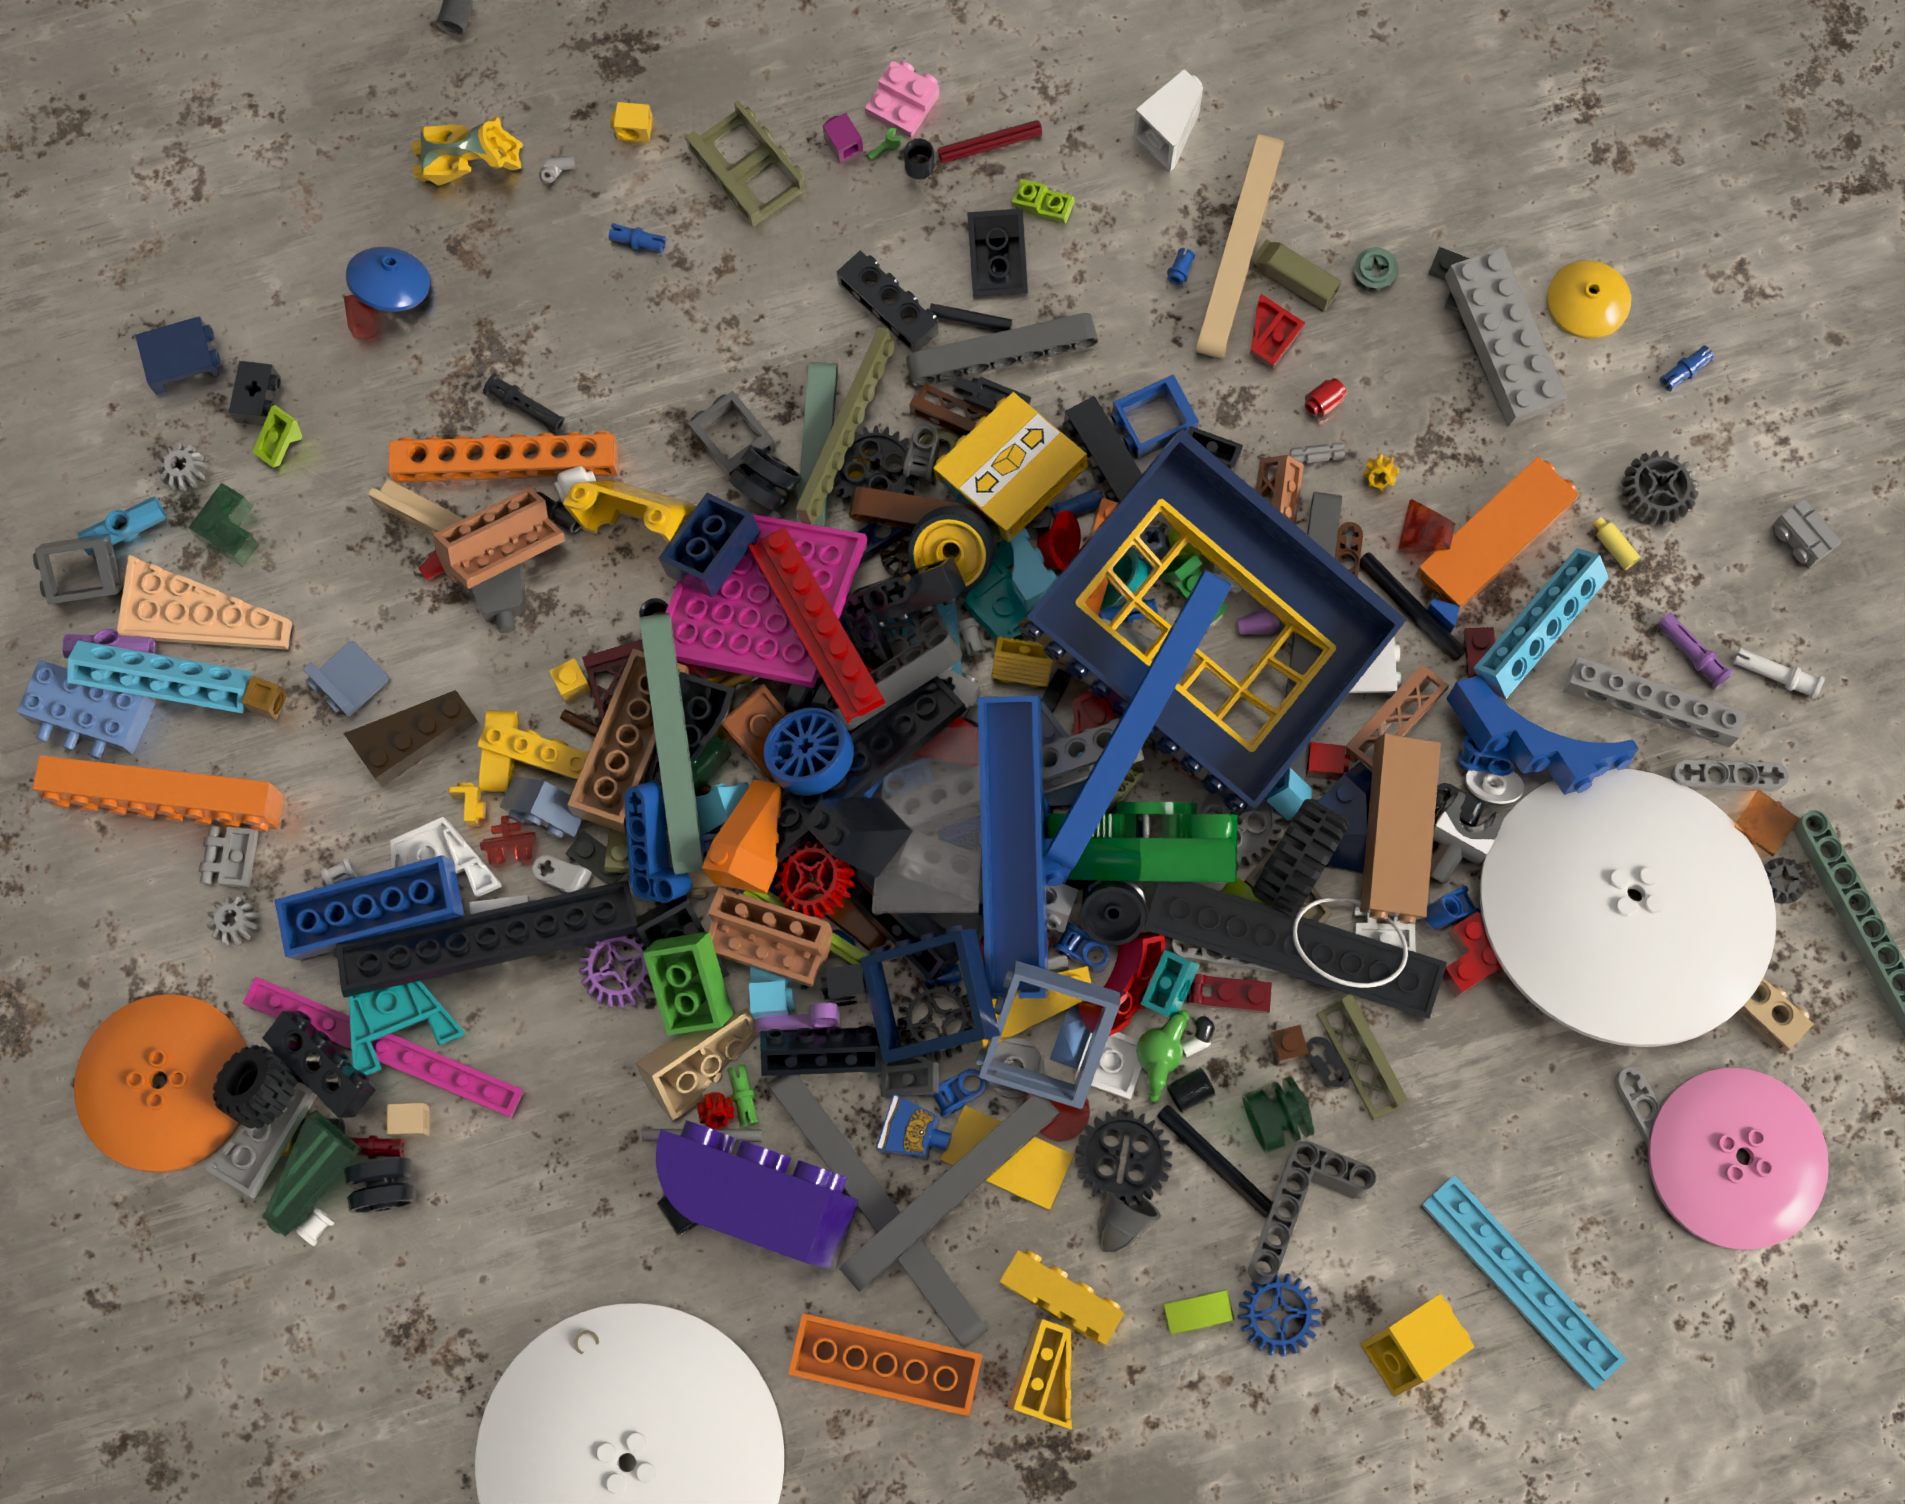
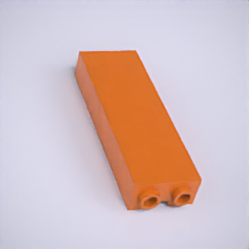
[1415,456,1580,611]

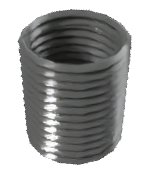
[437,0,473,35]

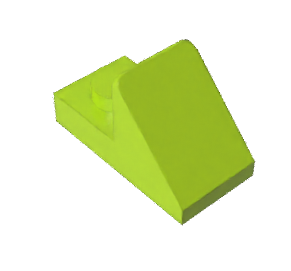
[252,405,302,468]

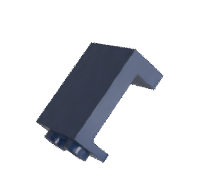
[135,316,222,395]

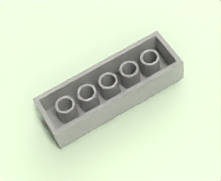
[1445,246,1568,427]

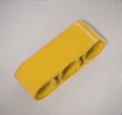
[479,710,518,792]

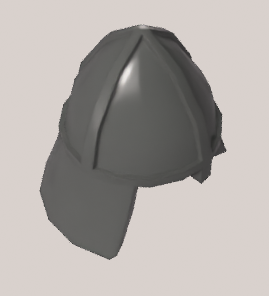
[1097,1191,1161,1252]

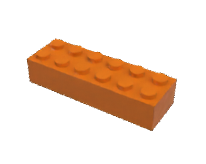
[788,1313,983,1417]

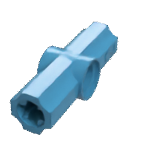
[78,496,167,556]

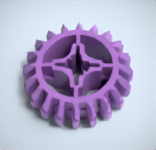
[579,933,653,1008]

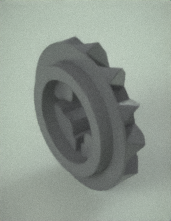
[1764,857,1808,904]

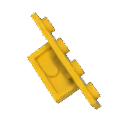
[478,720,589,780]

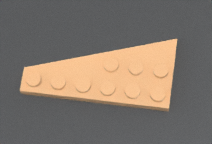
[117,555,292,650]

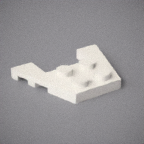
[390,817,502,897]

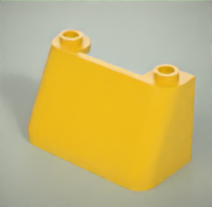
[563,480,696,544]

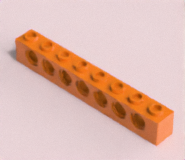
[388,431,618,483]

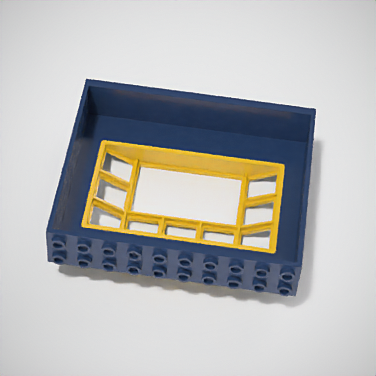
[1017,429,1407,813]

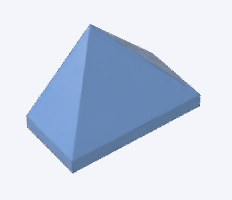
[1050,1005,1091,1069]

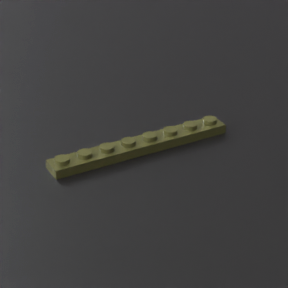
[796,327,895,525]

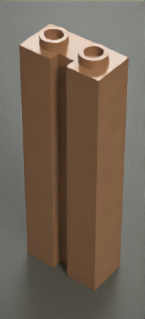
[1360,734,1441,924]

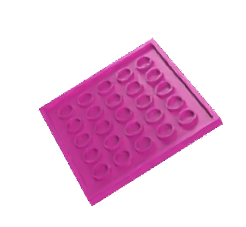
[665,514,868,688]

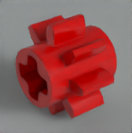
[697,1092,734,1129]

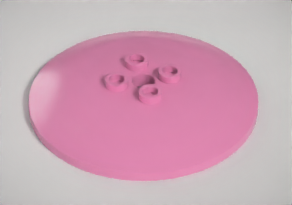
[1648,1068,1828,1250]

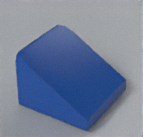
[1427,599,1459,633]

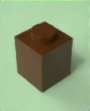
[1268,1025,1309,1066]

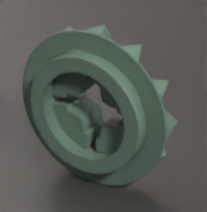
[1353,247,1398,291]

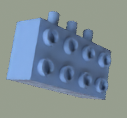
[17,660,155,759]

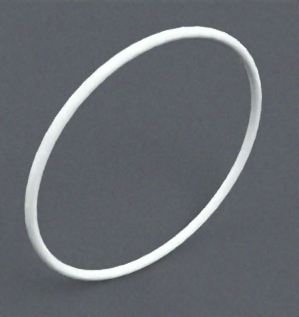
[1293,897,1408,988]

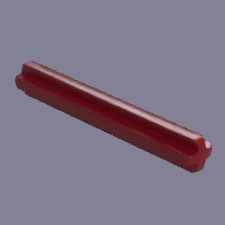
[937,120,1042,163]

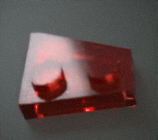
[1398,499,1456,554]

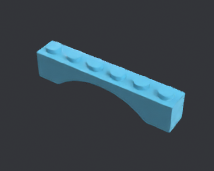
[944,479,1056,612]

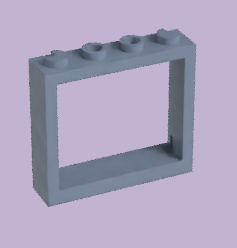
[976,961,1120,1109]

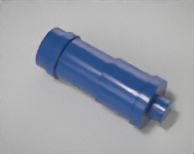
[1050,488,1104,518]

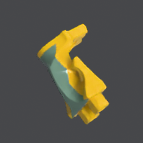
[412,117,523,186]

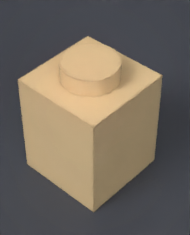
[383,1103,429,1138]

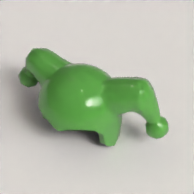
[1136,1010,1189,1102]

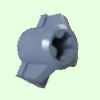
[1136,525,1170,570]

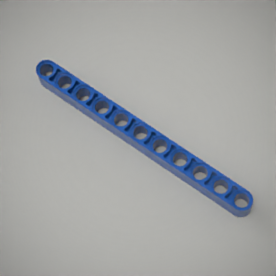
[1045,569,1232,871]

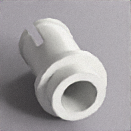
[958,618,985,656]

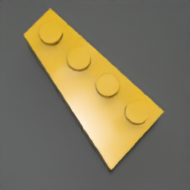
[999,1249,1125,1348]

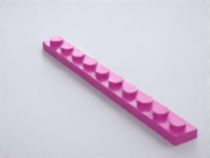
[243,976,524,1118]

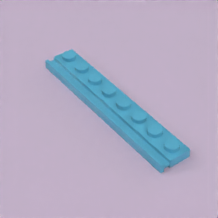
[1421,1175,1627,1390]

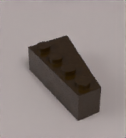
[343,690,478,787]

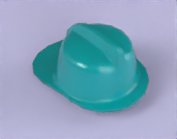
[1101,547,1150,609]

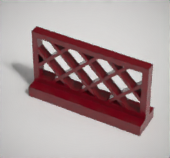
[582,639,708,722]

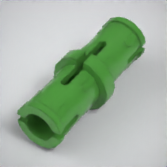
[727,1064,759,1127]

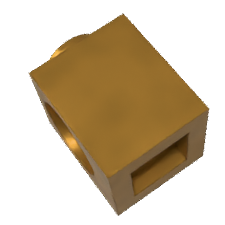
[241,676,288,720]

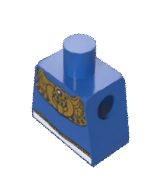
[876,1094,952,1159]

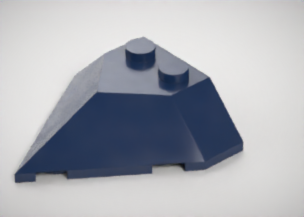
[1317,762,1372,874]

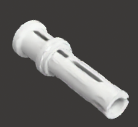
[1733,647,1825,701]

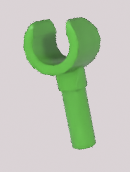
[867,128,902,160]

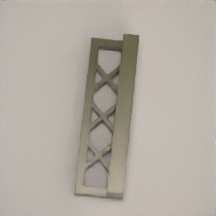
[1317,994,1409,1120]

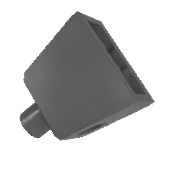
[471,564,526,633]

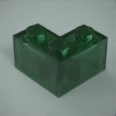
[188,482,259,567]

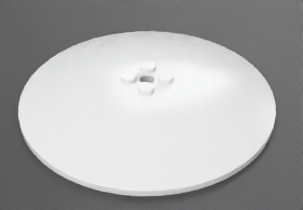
[1480,768,1776,1047]
[475,1303,784,1504]

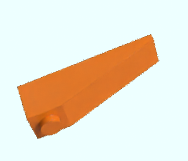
[702,780,782,894]

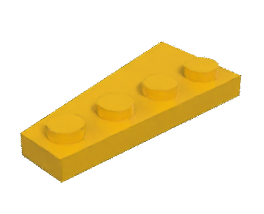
[982,966,1092,1049]

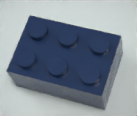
[658,493,761,598]

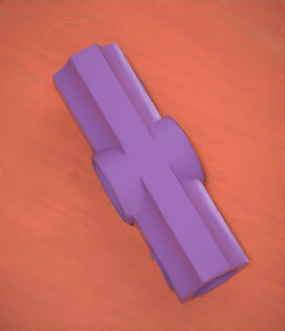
[62,629,156,658]

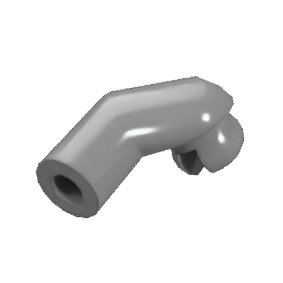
[539,155,576,183]

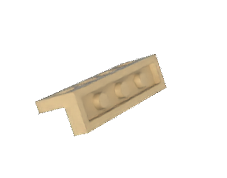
[368,479,464,536]

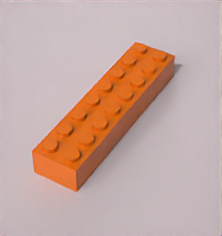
[32,755,284,832]

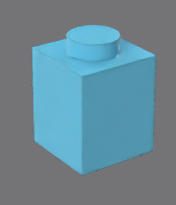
[1266,768,1312,821]

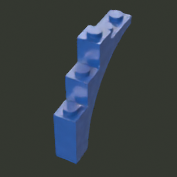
[1446,675,1639,795]

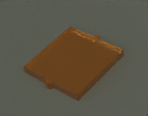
[1734,790,1799,857]

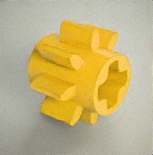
[1363,453,1400,491]

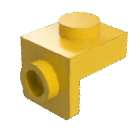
[448,783,486,828]

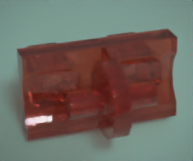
[479,815,536,865]

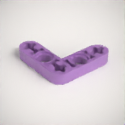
[754,1003,841,1035]

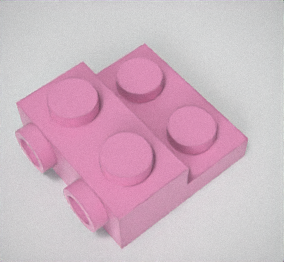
[865,61,939,138]

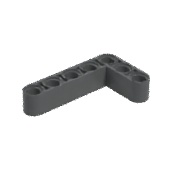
[827,608,962,731]
[1248,1141,1376,1285]

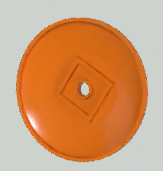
[74,994,248,1172]

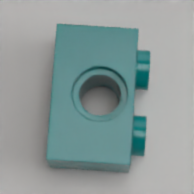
[1141,950,1200,1017]

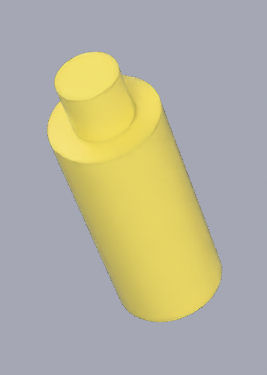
[1593,517,1641,570]

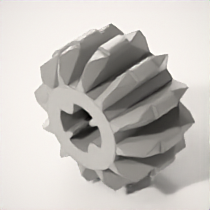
[156,443,208,493]
[207,896,259,946]

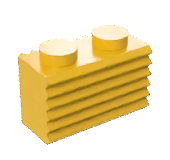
[991,636,1052,688]

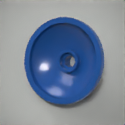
[346,246,430,311]

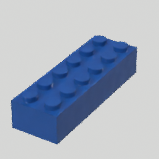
[275,855,465,960]

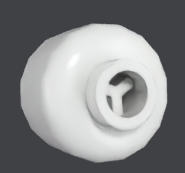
[554,466,596,503]

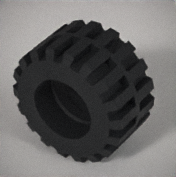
[213,1045,297,1129]

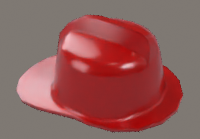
[1037,510,1081,571]

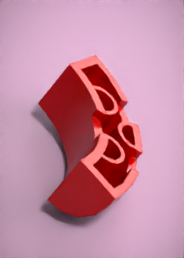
[1078,932,1165,1036]

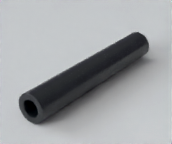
[930,303,1012,332]

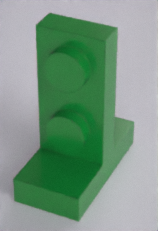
[1159,554,1229,624]

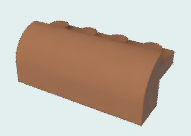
[433,487,565,589]
[708,887,832,987]

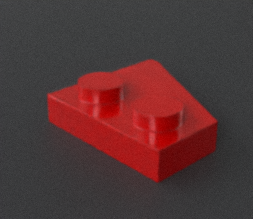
[1250,294,1305,369]

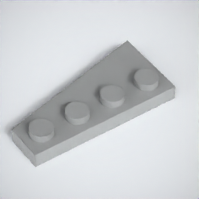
[204,1081,317,1199]

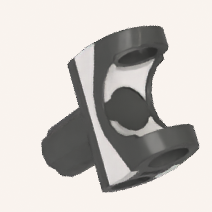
[1430,791,1503,883]

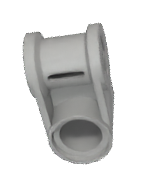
[533,855,592,894]

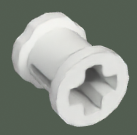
[320,857,358,886]
[294,1205,335,1246]

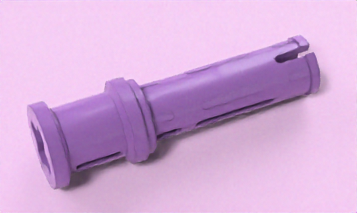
[1657,612,1734,689]

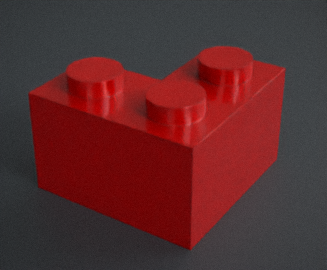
[1442,911,1503,998]

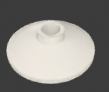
[1465,771,1524,804]

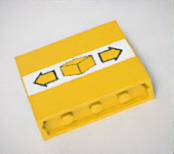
[933,392,1088,543]

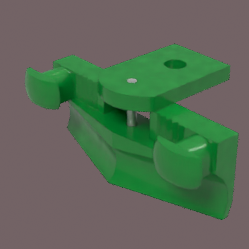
[1046,802,1237,882]

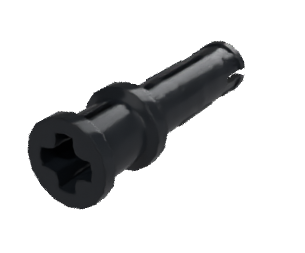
[483,373,565,433]

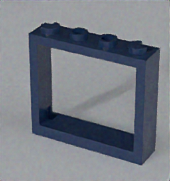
[860,925,1000,1064]

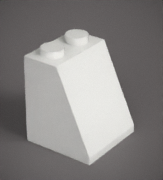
[1133,69,1203,172]

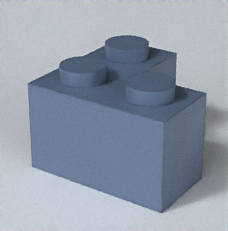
[500,776,582,839]

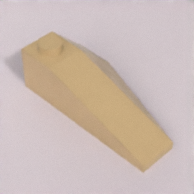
[636,1008,757,1121]

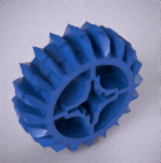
[1237,1272,1321,1357]

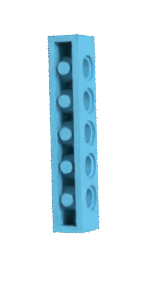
[1474,548,1609,699]
[67,641,252,713]

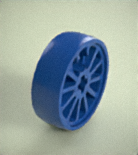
[764,708,854,796]

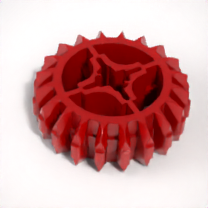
[775,840,855,919]

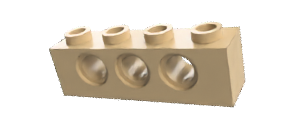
[1737,977,1814,1053]

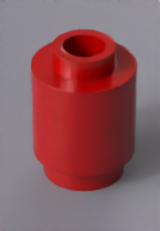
[1304,378,1347,418]

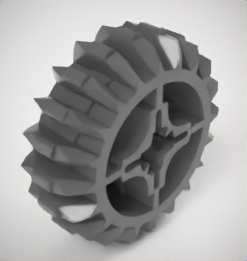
[1621,450,1699,527]

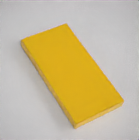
[940,1105,1074,1211]

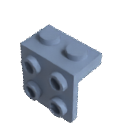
[303,641,389,717]

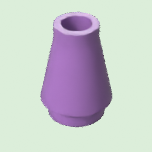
[1237,608,1281,635]

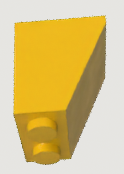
[1360,1293,1475,1397]

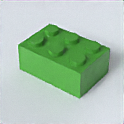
[643,932,733,1036]

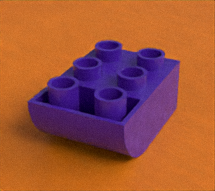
[656,1120,859,1270]

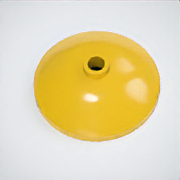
[1547,260,1631,339]

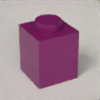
[822,113,863,163]

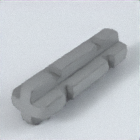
[1290,442,1345,464]

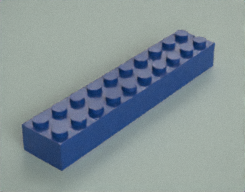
[977,696,1049,999]

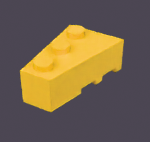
[1008,1319,1072,1430]

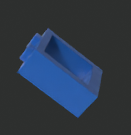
[1110,374,1199,459]

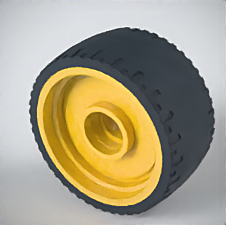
[908,505,994,594]

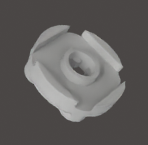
[988,1038,1044,1099]

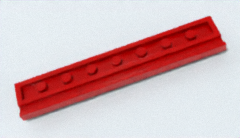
[748,526,886,723]

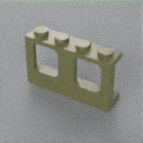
[686,100,805,227]

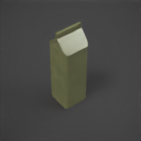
[1251,239,1342,311]

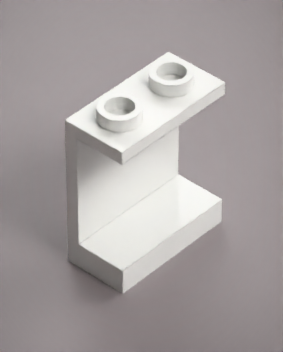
[1322,637,1402,699]

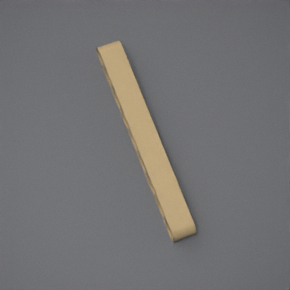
[1196,133,1285,359]

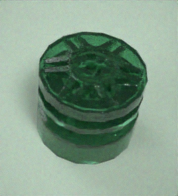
[1242,1076,1315,1154]

